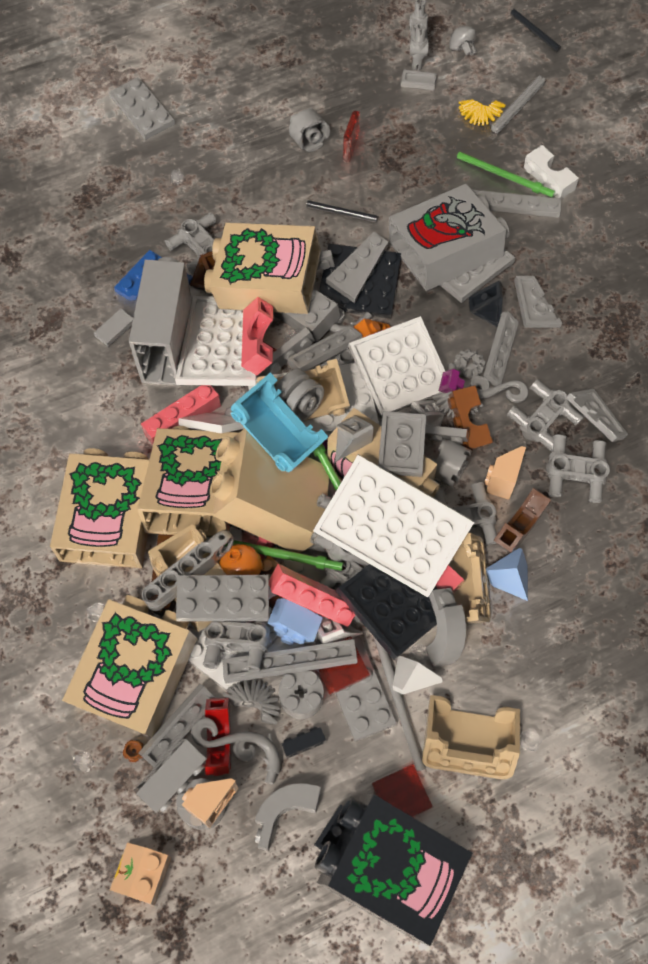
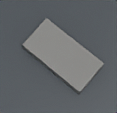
[401,69,437,90]
[94,309,133,347]

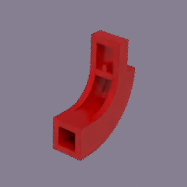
[205,698,231,776]

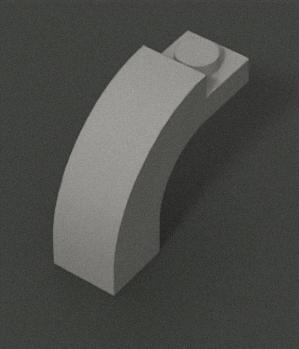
[426,588,466,668]
[255,783,321,851]

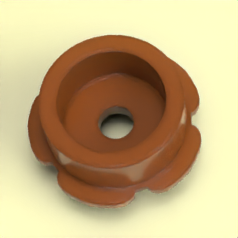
[123,740,144,763]

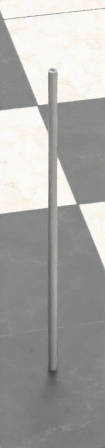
[315,456,425,772]

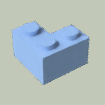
[268,598,323,645]

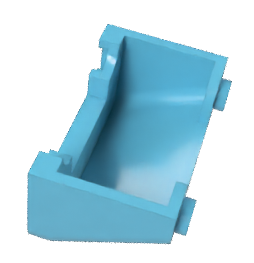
[231,372,328,472]

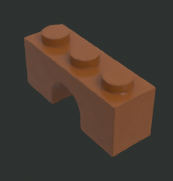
[448,385,493,450]

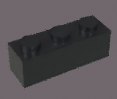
[281,727,326,759]

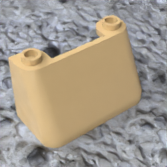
[256,359,350,421]
[148,524,226,632]
[436,533,491,626]
[422,695,520,779]

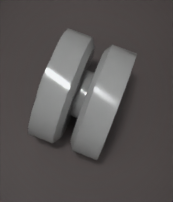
[275,369,324,422]

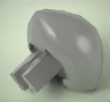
[449,26,477,56]

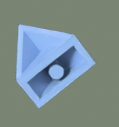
[486,548,528,601]

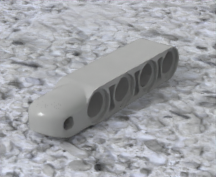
[142,530,234,611]

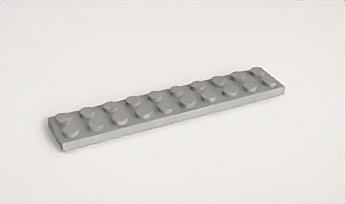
[277,544,396,742]

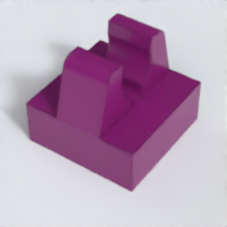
[438,369,465,393]

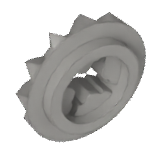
[454,349,485,377]

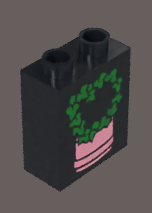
[314,794,473,946]

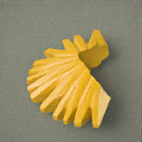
[459,99,506,126]

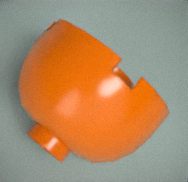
[219,544,263,575]

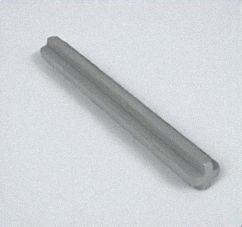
[491,75,545,133]

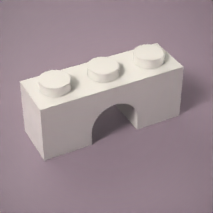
[524,145,579,199]

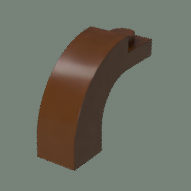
[494,488,551,553]

